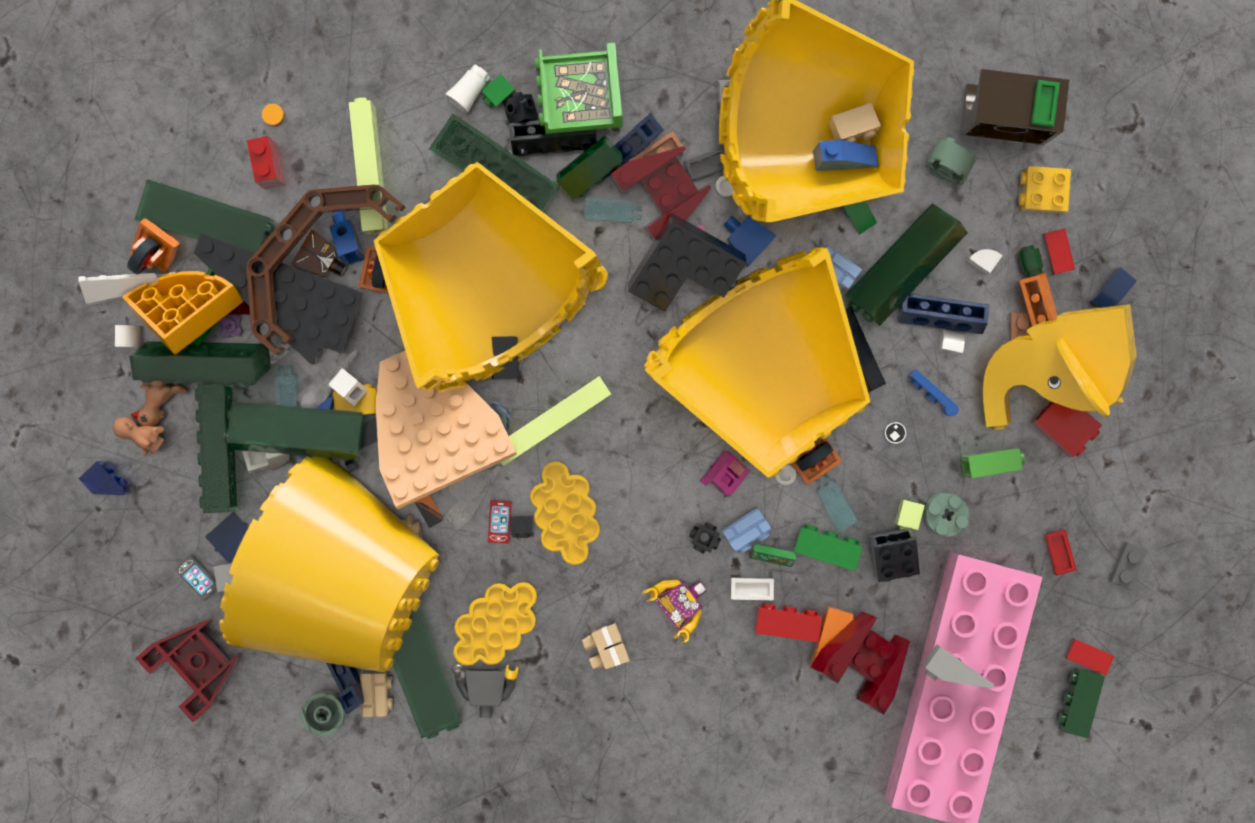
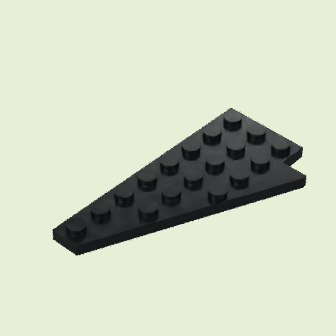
[194,233,364,365]

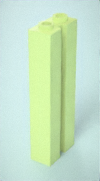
[349,98,388,236]
[498,376,611,466]

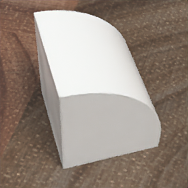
[966,249,1003,275]
[115,325,143,348]
[938,329,965,354]
[328,368,368,406]

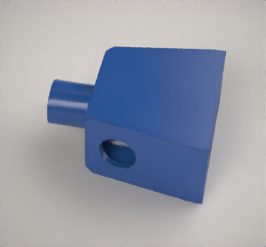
[329,212,365,266]
[724,216,777,267]

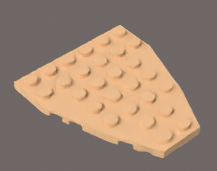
[376,351,517,509]

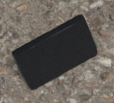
[491,336,518,379]

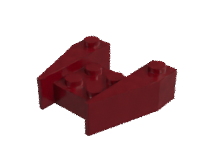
[609,146,711,241]
[810,612,910,715]
[135,619,242,722]

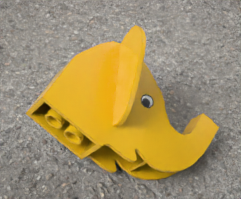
[983,304,1137,430]

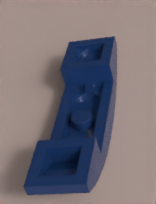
[599,113,664,184]
[326,663,364,714]

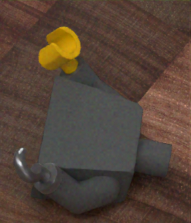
[451,664,519,718]

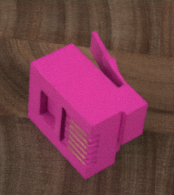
[700,450,750,496]

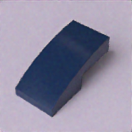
[1091,267,1137,308]

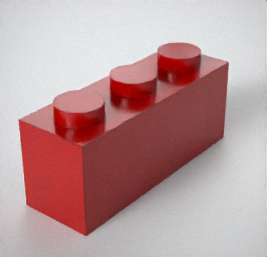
[754,603,823,643]

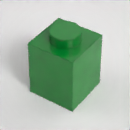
[482,74,516,110]

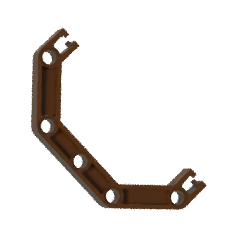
[246,184,406,355]

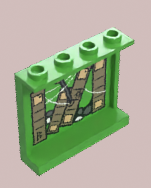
[535,43,623,134]

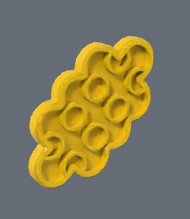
[530,461,600,565]
[453,582,537,666]

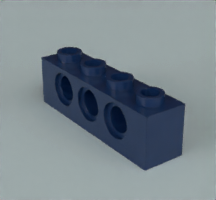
[898,292,989,334]

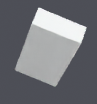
[731,578,774,600]

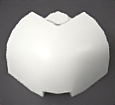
[235,420,289,474]

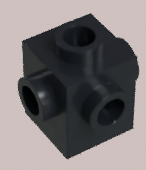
[503,92,539,126]
[689,522,721,554]

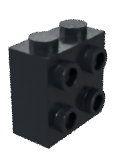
[870,528,920,582]

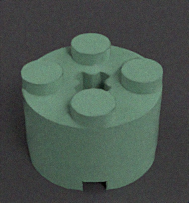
[925,137,976,185]
[922,493,969,536]
[301,690,347,736]

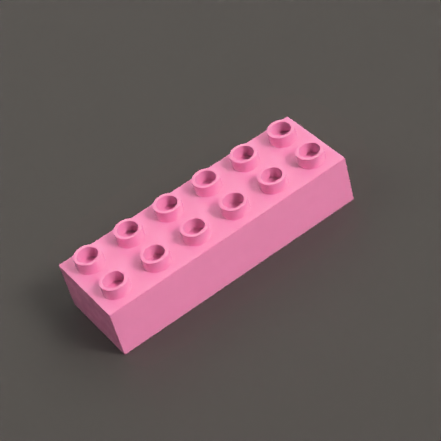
[884,551,1042,823]

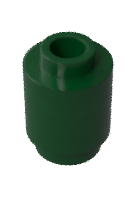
[1018,245,1044,278]

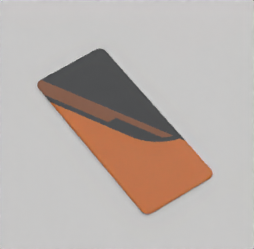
[415,495,444,528]

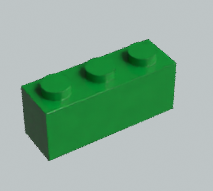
[792,524,863,571]

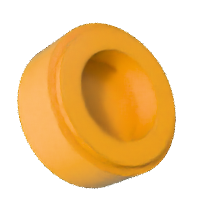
[262,104,284,126]

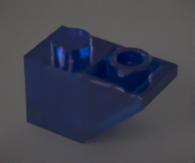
[78,461,132,495]

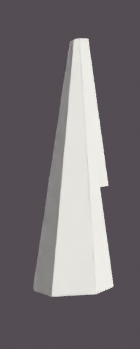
[78,272,175,305]

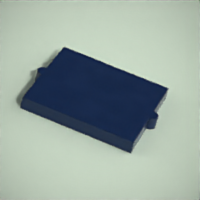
[205,512,248,563]

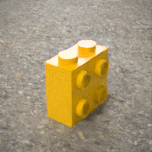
[1018,166,1071,214]

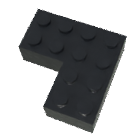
[628,213,747,312]

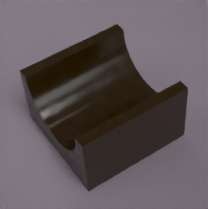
[960,69,1070,146]

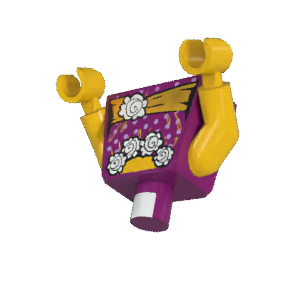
[642,579,707,645]

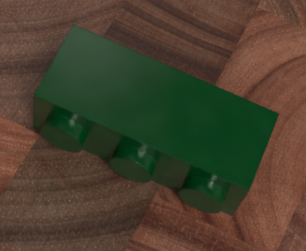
[556,135,623,200]
[1057,667,1105,738]

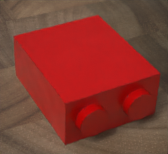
[246,136,285,189]
[1031,401,1102,457]

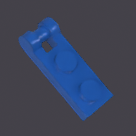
[908,369,959,416]

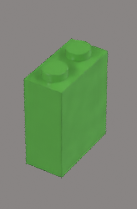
[960,448,1025,478]

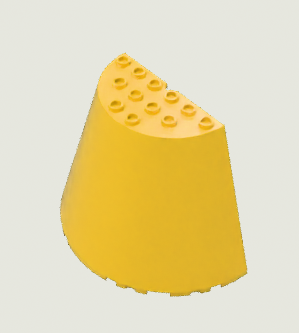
[719,0,914,222]
[373,162,601,392]
[644,248,871,478]
[219,452,439,673]

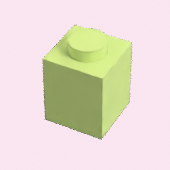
[895,499,925,530]

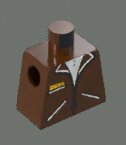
[291,229,347,278]

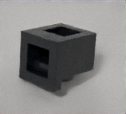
[510,515,534,538]

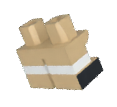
[582,621,630,669]

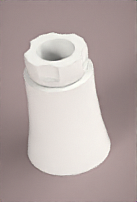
[444,64,490,114]

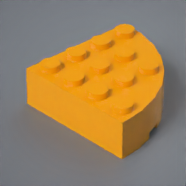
[122,271,244,355]

